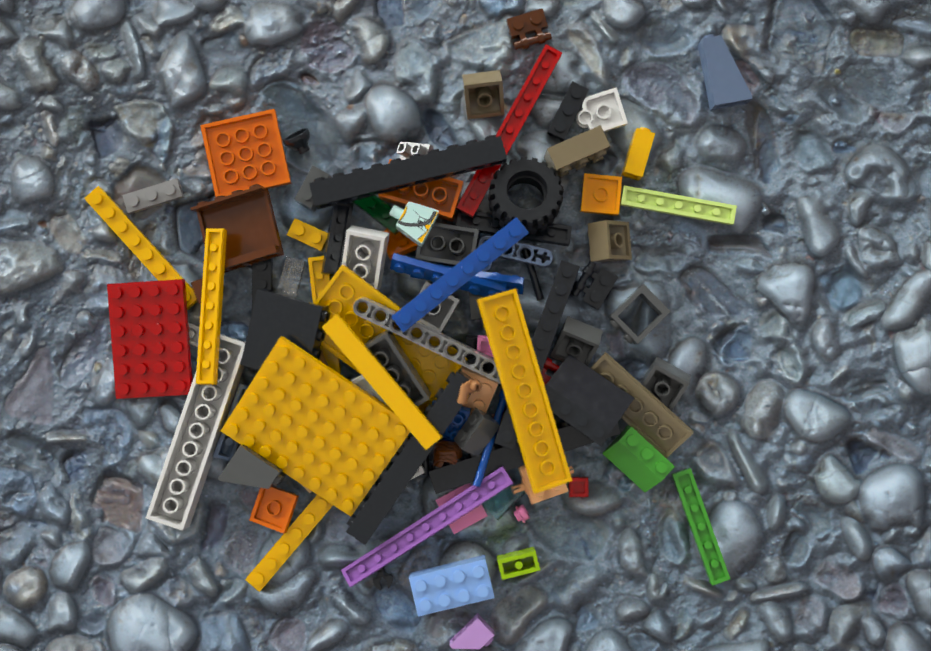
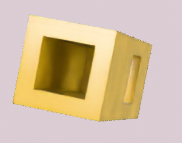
[621,127,655,181]

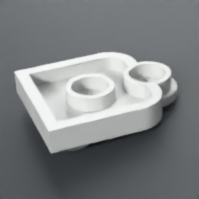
[576,87,628,132]

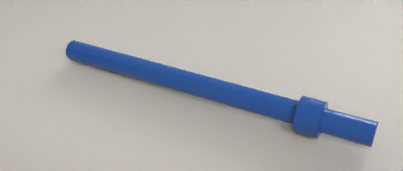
[473,388,507,488]

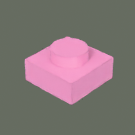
[477,335,493,357]

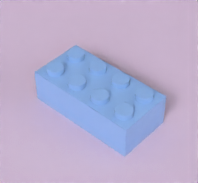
[409,555,495,617]

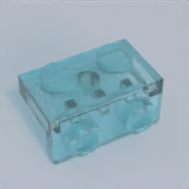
[482,478,525,520]

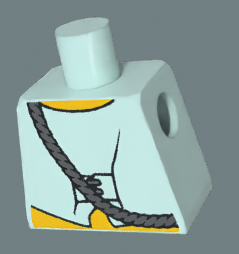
[389,201,439,247]

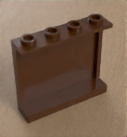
[191,184,284,273]

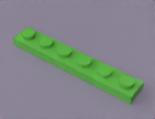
[671,468,730,586]

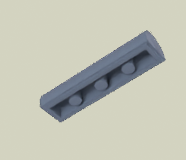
[212,383,249,462]

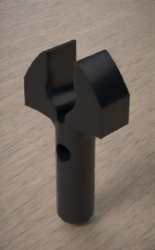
[373,567,393,591]

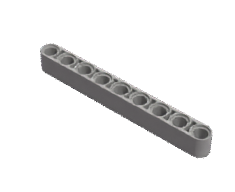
[353,297,501,384]

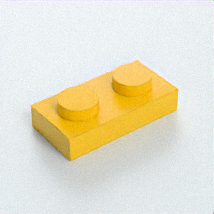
[287,218,328,252]

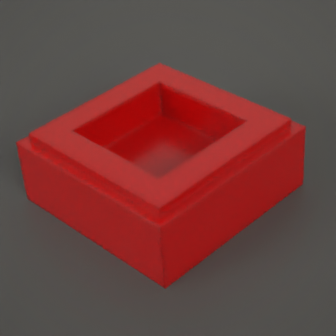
[568,477,589,497]

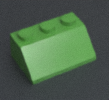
[602,425,675,493]

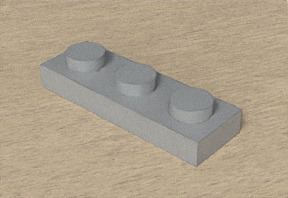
[122,178,185,214]

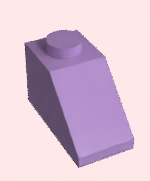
[450,613,494,649]

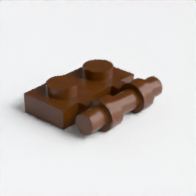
[506,8,552,50]

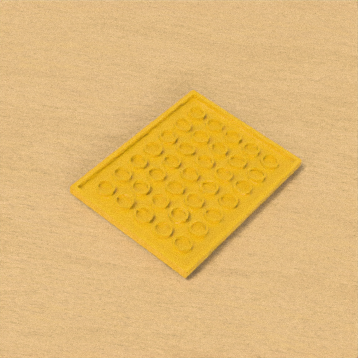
[221,336,410,517]

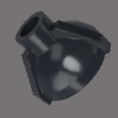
[283,128,310,154]

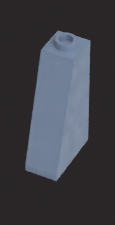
[698,34,753,111]

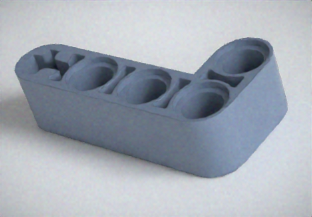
[478,236,553,272]

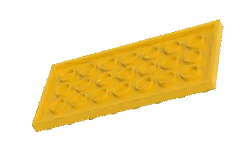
[313,264,467,414]

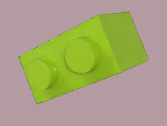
[497,546,540,580]

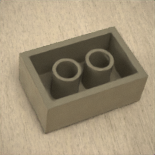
[544,125,610,178]

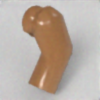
[457,379,482,405]

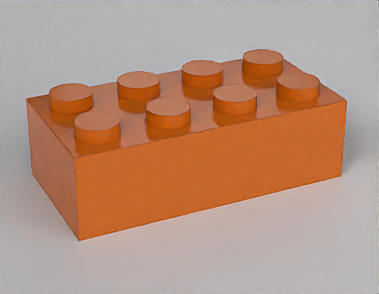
[378,159,464,222]

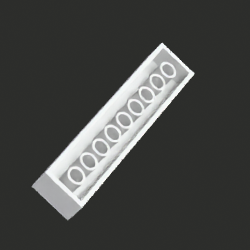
[146,334,245,531]

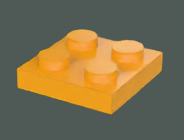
[580,173,622,216]

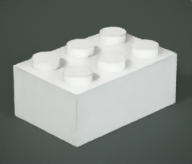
[342,225,390,291]

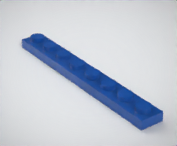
[391,217,529,333]

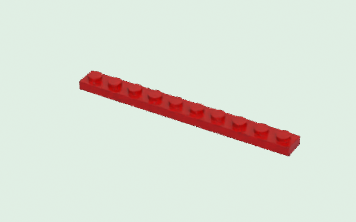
[456,44,562,218]

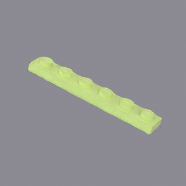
[620,185,737,225]

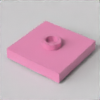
[435,483,488,534]

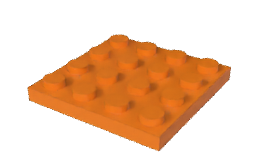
[200,109,292,197]

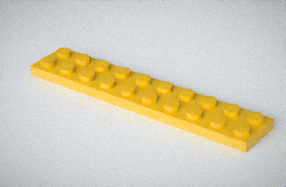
[477,288,572,494]

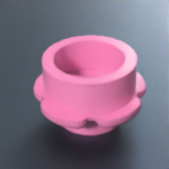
[513,504,530,523]

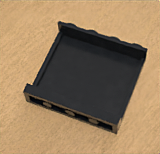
[241,288,330,370]

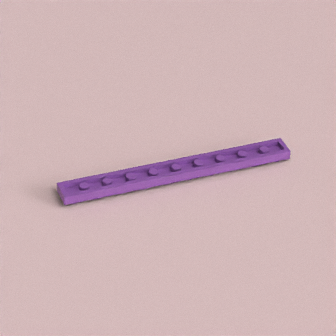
[341,466,514,587]

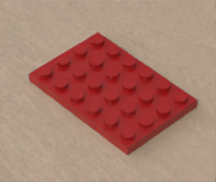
[107,279,193,399]

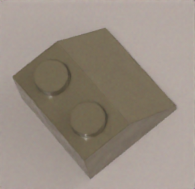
[462,70,505,120]
[588,220,632,262]

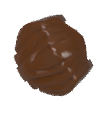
[433,440,463,467]

